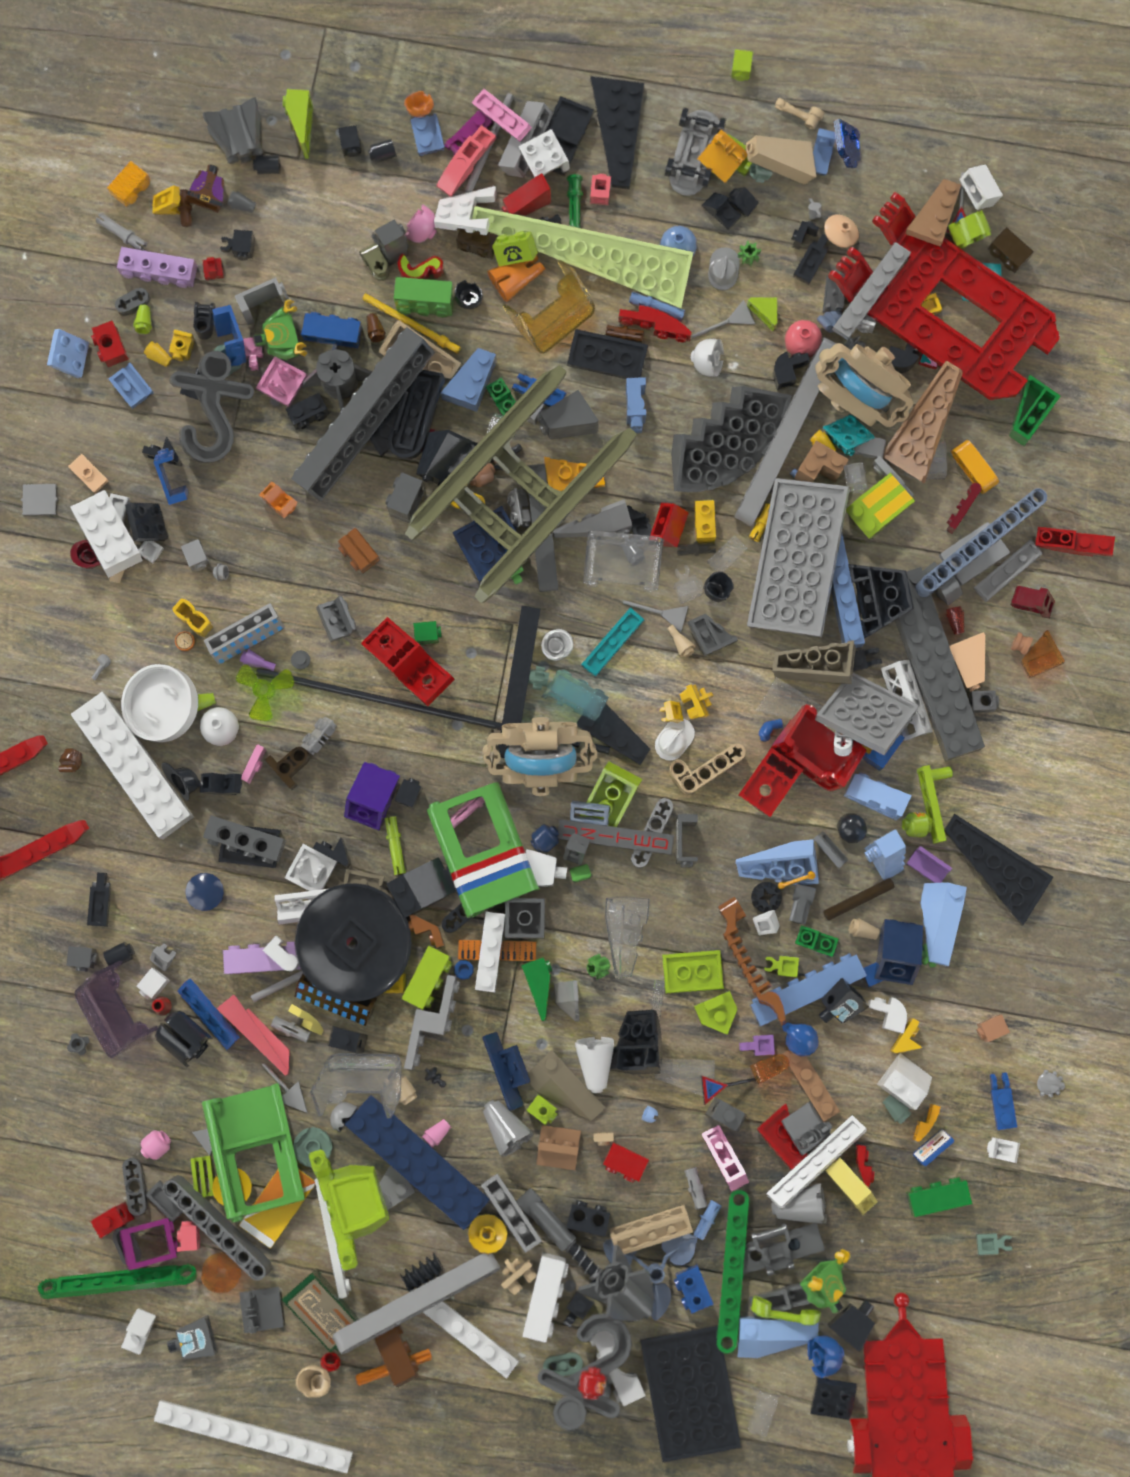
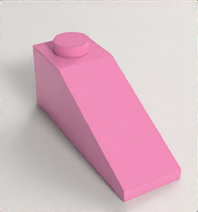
[702,1125,749,1191]

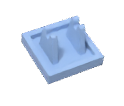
[47,329,89,378]

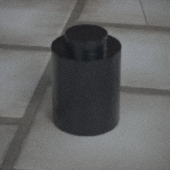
[368,138,397,163]
[253,155,281,175]
[103,941,135,969]

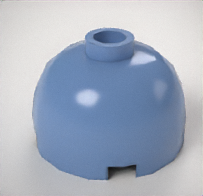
[660,226,697,256]

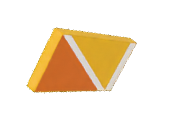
[239,1168,316,1249]

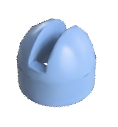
[642,1105,658,1123]

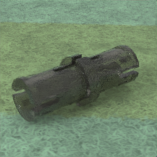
[677,541,716,556]

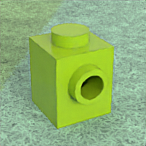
[527,1094,558,1124]

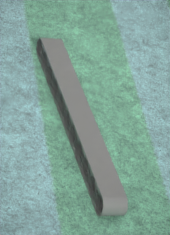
[734,337,836,526]

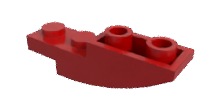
[618,305,692,343]
[1035,527,1115,557]

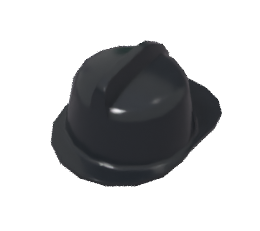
[161,762,201,801]

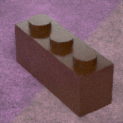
[374,1325,420,1388]

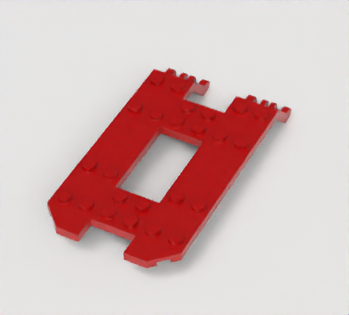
[828,192,1060,400]

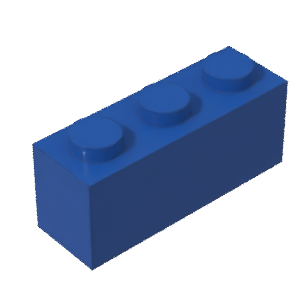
[301,312,362,349]

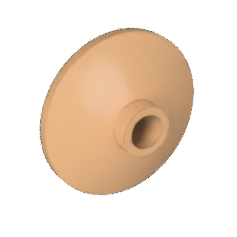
[824,214,859,248]

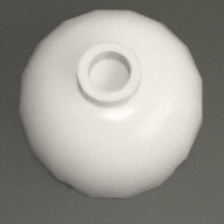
[691,339,724,377]
[200,707,239,746]

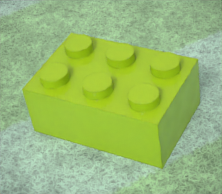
[402,946,453,1010]

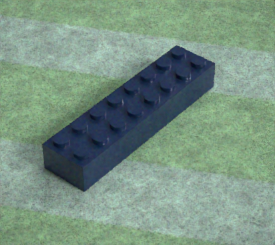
[345,1095,490,1230]

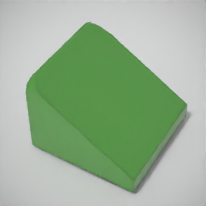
[570,864,592,883]

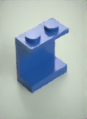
[212,305,246,366]
[154,448,188,505]

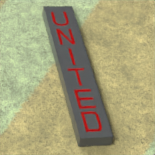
[558,819,674,855]

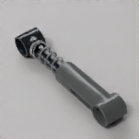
[516,1187,606,1284]

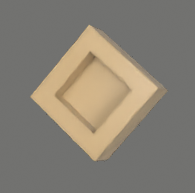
[593,1132,614,1146]

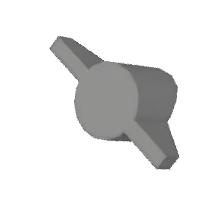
[808,198,822,219]

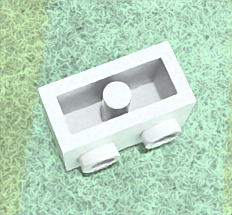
[960,164,1003,210]

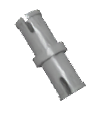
[270,1016,311,1043]
[684,1167,708,1209]

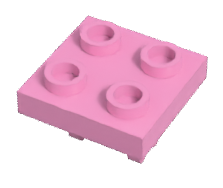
[256,357,308,407]

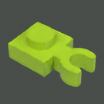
[764,956,799,978]

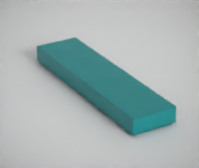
[581,608,645,677]

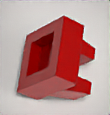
[202,257,224,280]

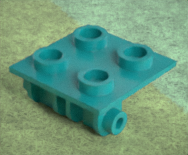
[823,414,875,456]

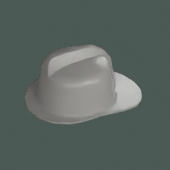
[708,247,740,290]

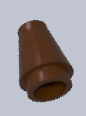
[366,313,386,342]

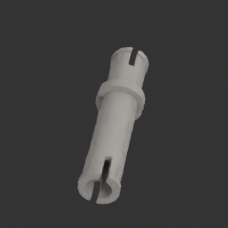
[96,212,147,251]

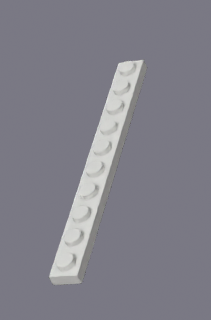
[154,1400,353,1473]

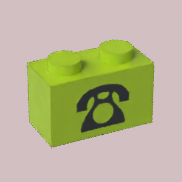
[492,231,538,266]

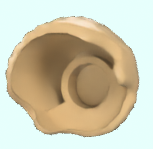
[296,1365,331,1398]

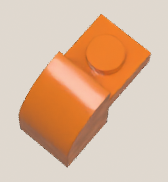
[259,481,298,519]

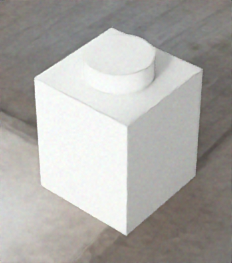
[137,968,170,999]

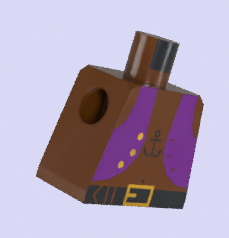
[185,164,224,213]

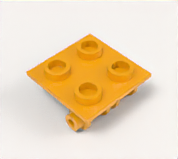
[697,129,747,183]

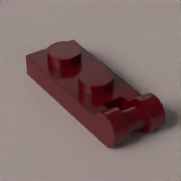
[946,483,981,534]

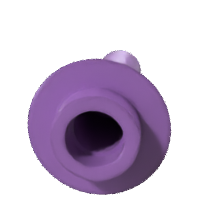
[240,649,276,671]

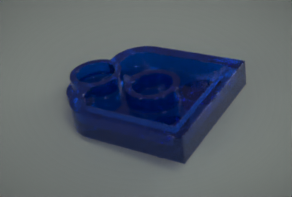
[834,119,861,169]

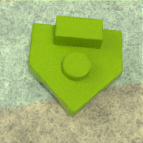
[694,991,737,1035]

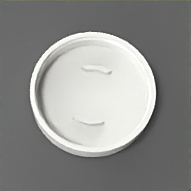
[121,664,198,742]

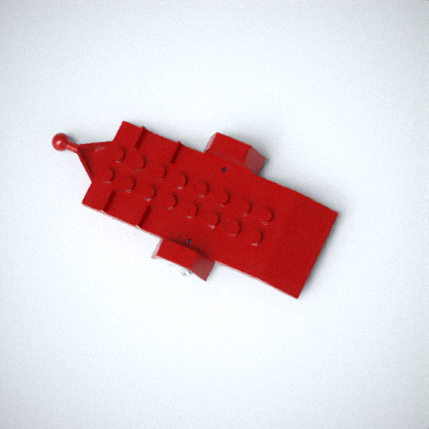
[847,1292,973,1477]

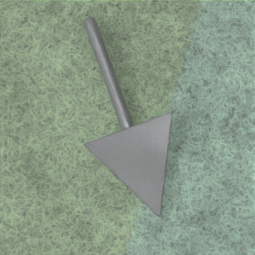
[262,1063,308,1113]

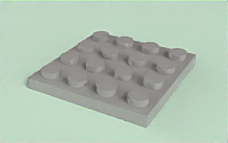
[815,673,919,755]

